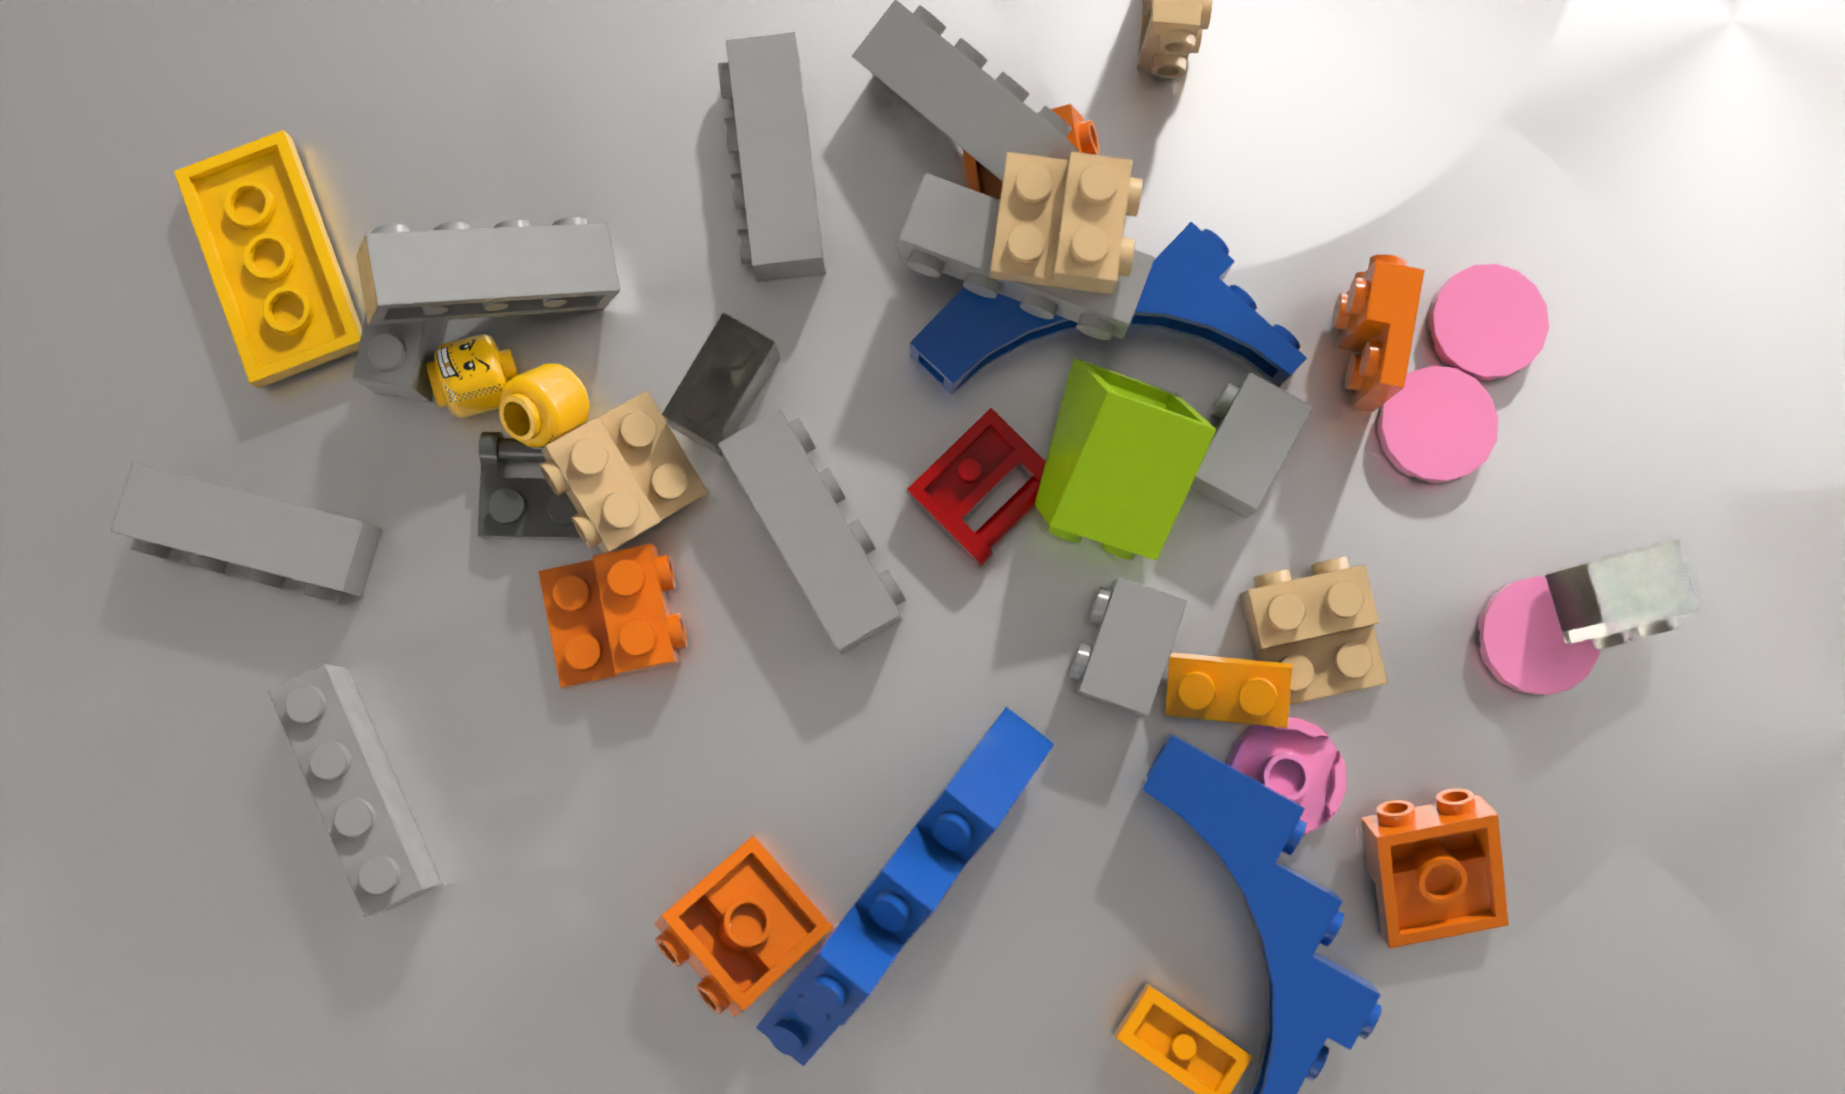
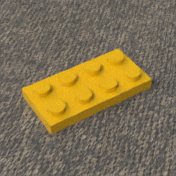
[174,130,362,389]

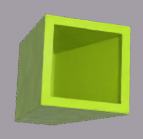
[1035,358,1217,561]

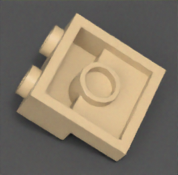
[1137,0,1213,78]
[989,152,1143,295]
[539,390,708,554]
[1239,557,1388,705]

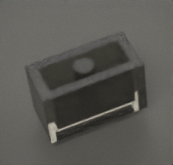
[662,312,780,457]
[1545,540,1701,650]

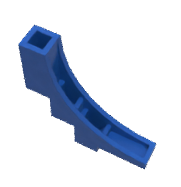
[910,222,1307,395]
[756,707,1054,1066]
[1141,732,1382,1094]

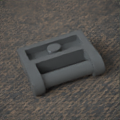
[478,432,583,541]

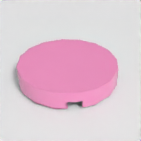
[1427,264,1549,381]
[1376,366,1499,484]
[1477,576,1602,695]
[1225,718,1346,835]

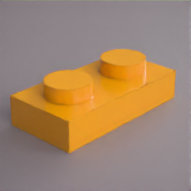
[1165,652,1293,728]
[1113,983,1253,1094]

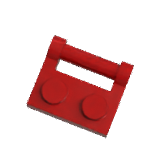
[907,408,1046,567]

